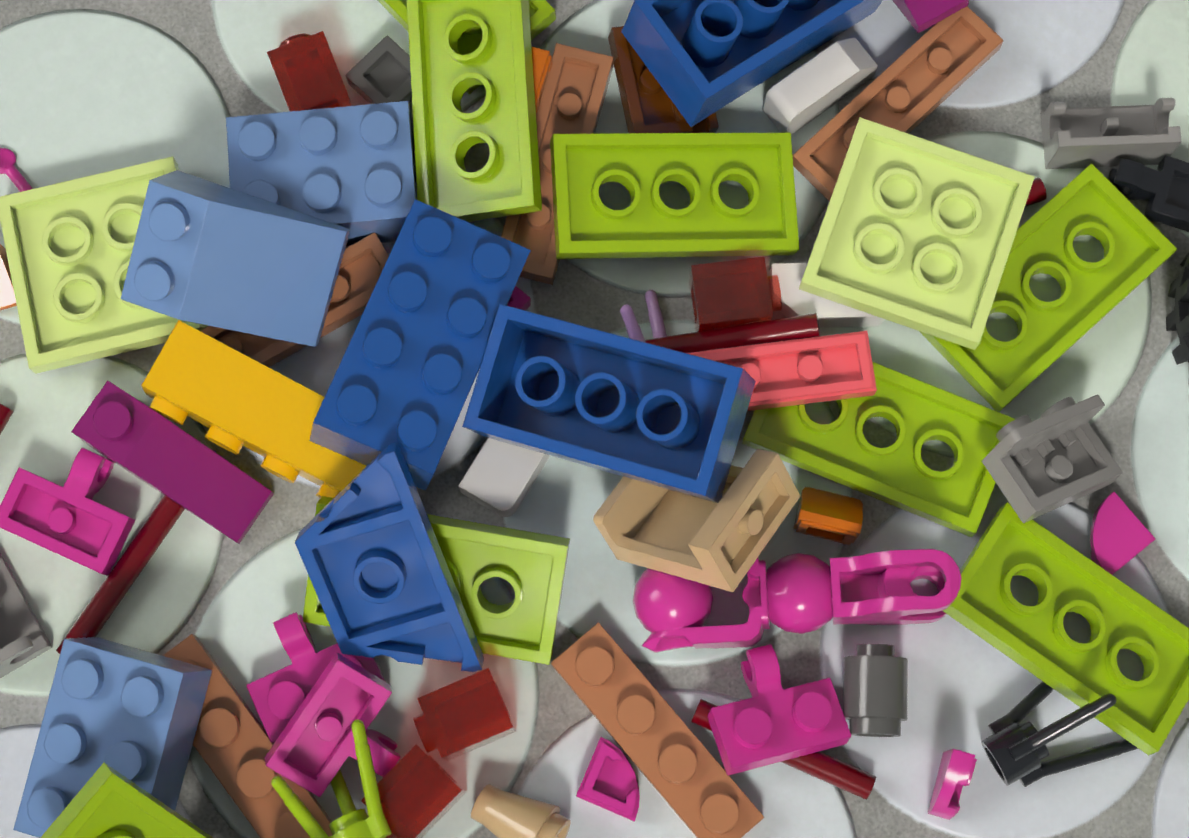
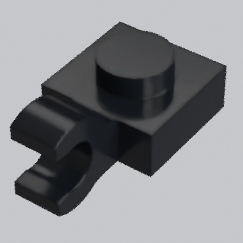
[1108,155,1189,232]

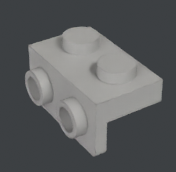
[982,394,1123,523]

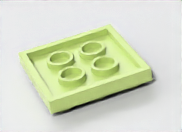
[799,117,1035,350]
[0,156,208,374]

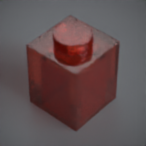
[267,31,352,112]
[689,256,782,332]
[413,668,516,761]
[361,744,466,838]

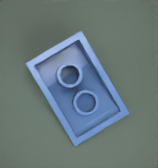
[121,170,350,347]

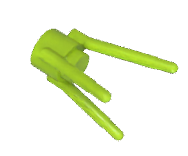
[271,719,392,838]

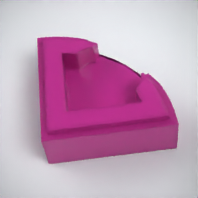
[1090,492,1155,575]
[576,737,640,822]
[928,749,977,820]

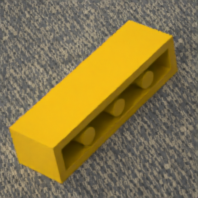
[141,320,367,498]

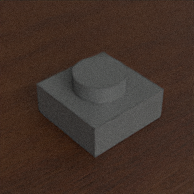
[345,35,412,104]

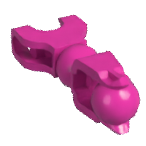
[633,549,962,653]

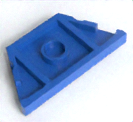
[295,442,484,672]

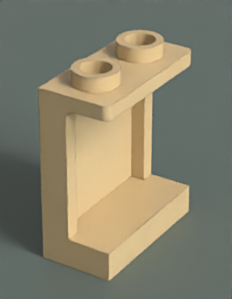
[593,449,800,592]

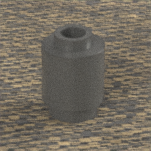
[843,644,908,737]

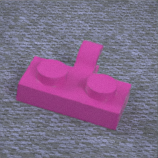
[0,448,136,576]
[246,612,386,743]
[707,644,851,776]
[265,652,401,797]

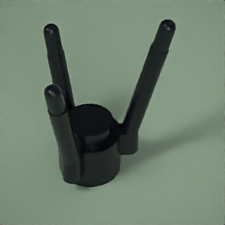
[981,681,1138,787]

